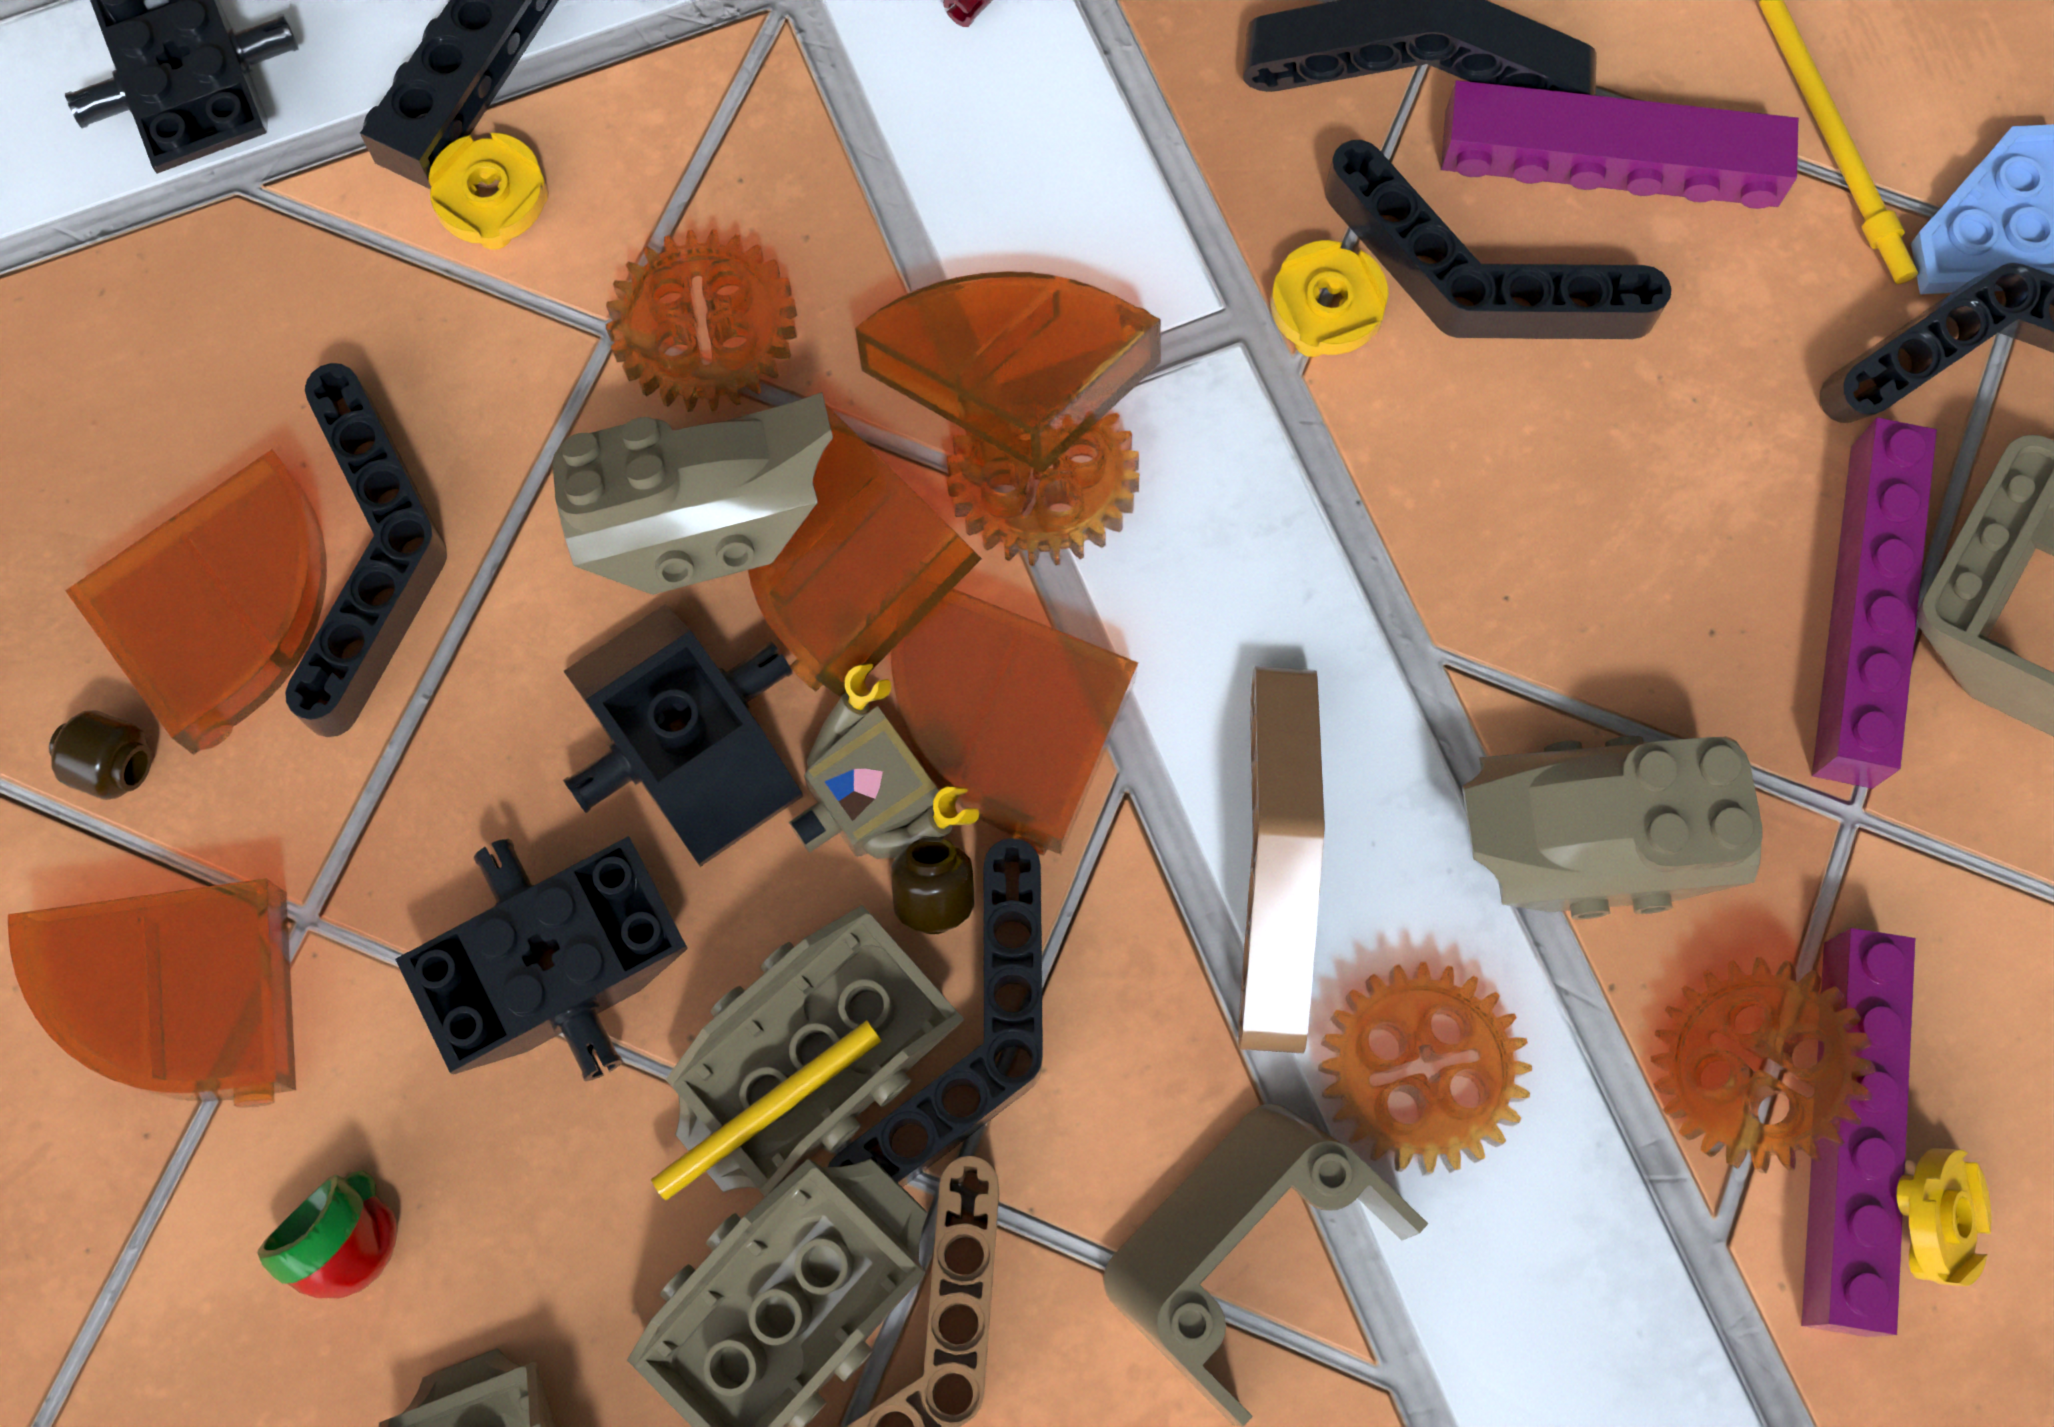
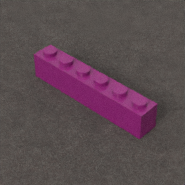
[1441,80,1799,209]
[1812,417,1937,789]
[1801,928,1916,1337]

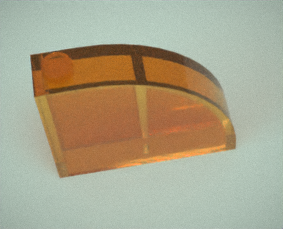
[855,271,1161,474]
[748,403,982,698]
[65,449,327,755]
[891,572,1139,855]
[8,878,296,1108]

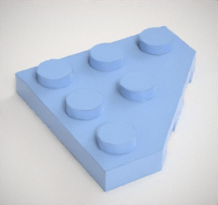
[1911,124,2054,294]

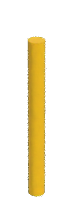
[651,1020,882,1201]

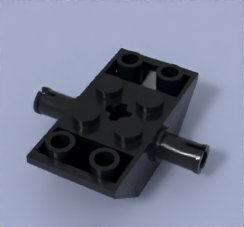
[65,0,299,174]
[563,604,803,867]
[395,836,688,1081]

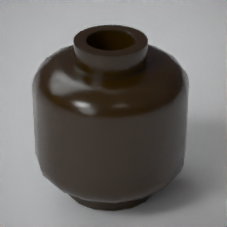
[49,710,152,800]
[891,837,975,934]

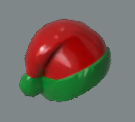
[257,1170,397,1299]

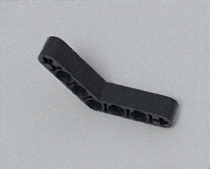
[1243,0,1597,95]
[1325,140,1672,339]
[1820,263,2054,423]
[285,363,447,737]
[828,838,1043,1187]

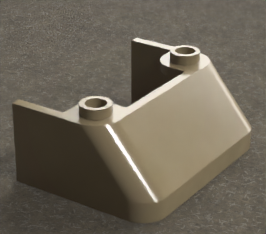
[1917,435,2054,737]
[1103,1104,1429,1427]

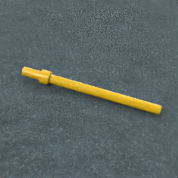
[1759,0,1918,284]

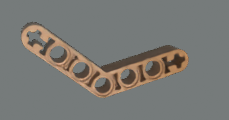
[1238,666,1325,1054]
[847,1156,1000,1427]

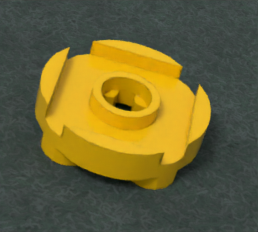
[428,133,549,250]
[1270,240,1389,357]
[1897,1148,1992,1286]

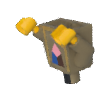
[789,663,979,859]

